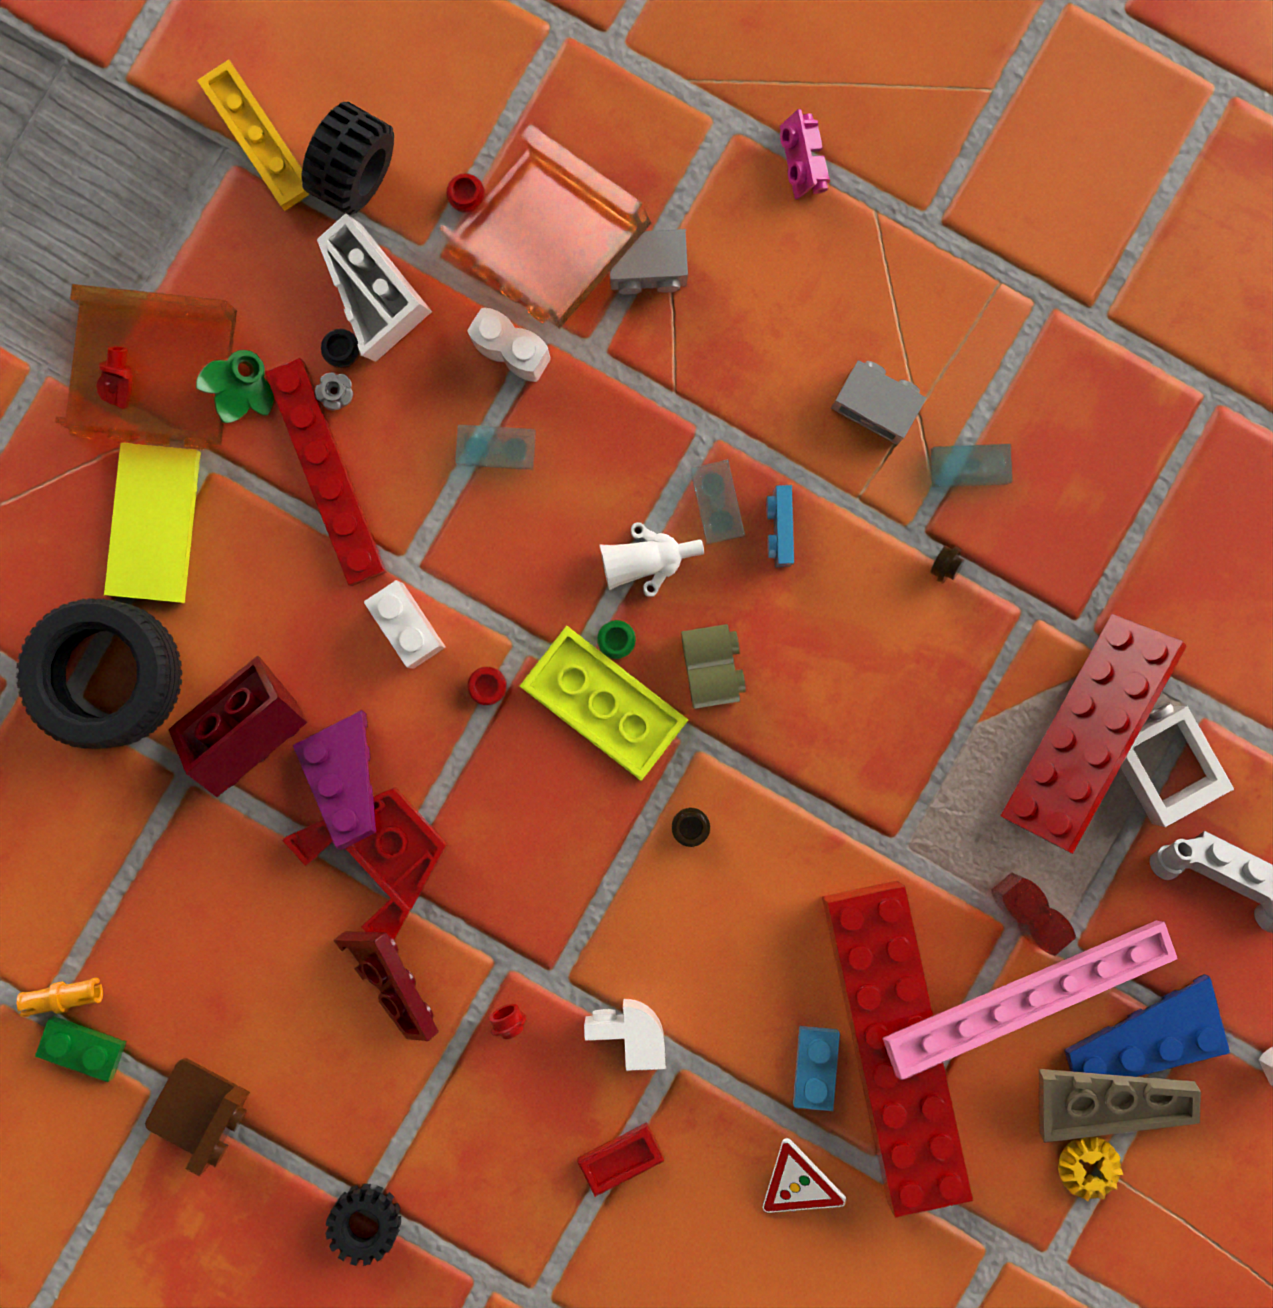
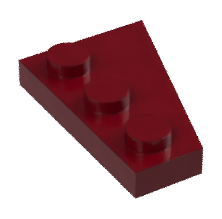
[333,931,439,1042]

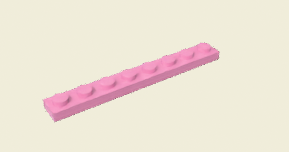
[883,921,1178,1080]

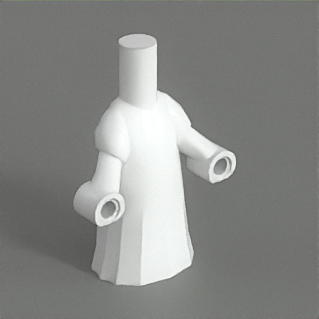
[600,522,704,597]

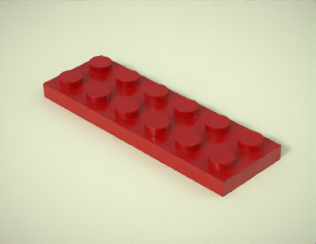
[1000,614,1187,854]

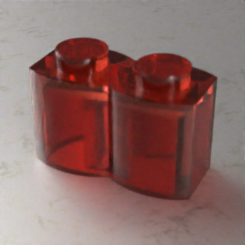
[991,872,1076,956]

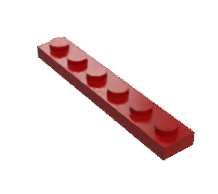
[265,358,387,586]

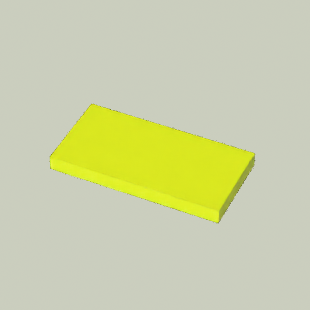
[104,442,201,603]
[519,625,688,781]

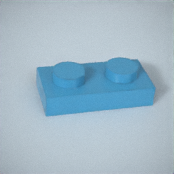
[766,485,794,567]
[793,1026,840,1111]

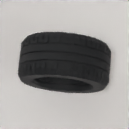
[16,598,183,749]

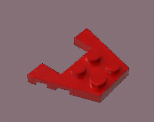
[282,787,448,941]

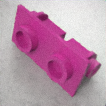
[780,109,830,199]

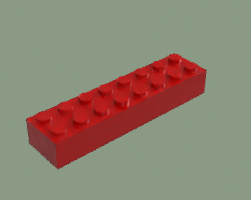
[822,881,973,1218]

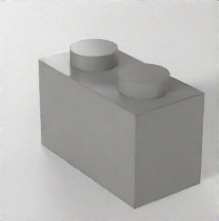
[608,229,688,295]
[831,360,926,445]

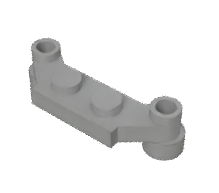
[1150,831,1273,933]

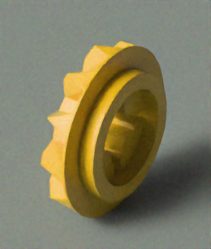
[1058,1136,1123,1201]

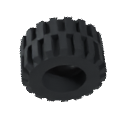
[301,101,394,215]

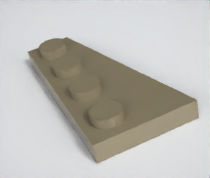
[1039,1069,1201,1143]

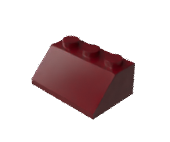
[168,656,307,797]

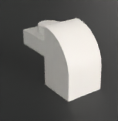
[584,999,666,1071]

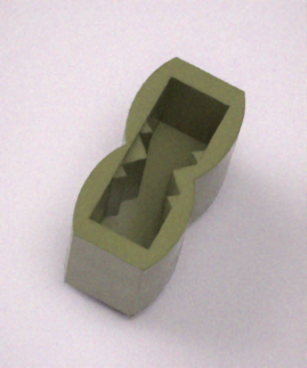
[681,624,746,709]

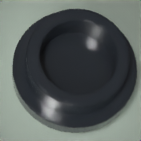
[321,329,360,368]

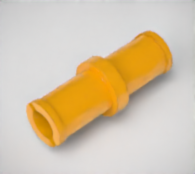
[16,978,103,1018]

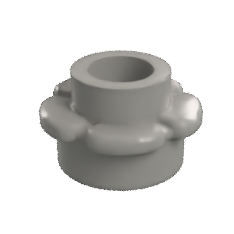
[315,372,353,410]

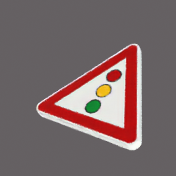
[762,1138,846,1213]

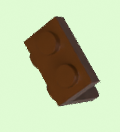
[145,1058,250,1176]

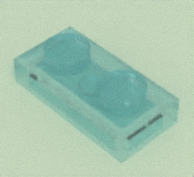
[455,424,536,470]
[931,444,1013,487]
[690,460,745,545]

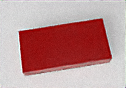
[577,1122,665,1197]

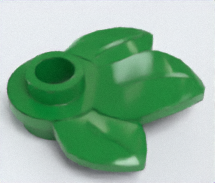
[196,350,274,424]

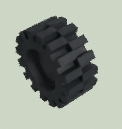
[325,1184,401,1266]

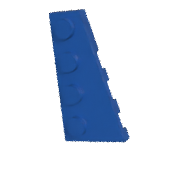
[1065,974,1230,1077]

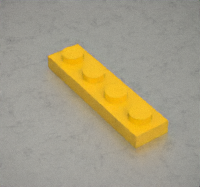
[197,59,310,211]

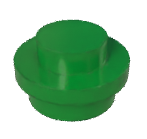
[597,620,636,659]

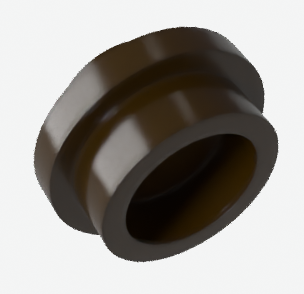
[930,546,964,584]
[671,808,710,847]

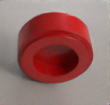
[467,667,507,705]

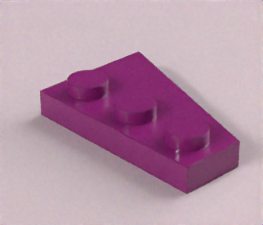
[293,710,376,850]

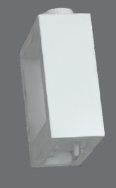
[1120,703,1234,827]

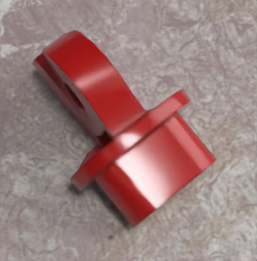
[96,346,132,409]

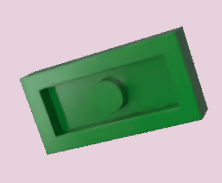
[35,1016,126,1082]

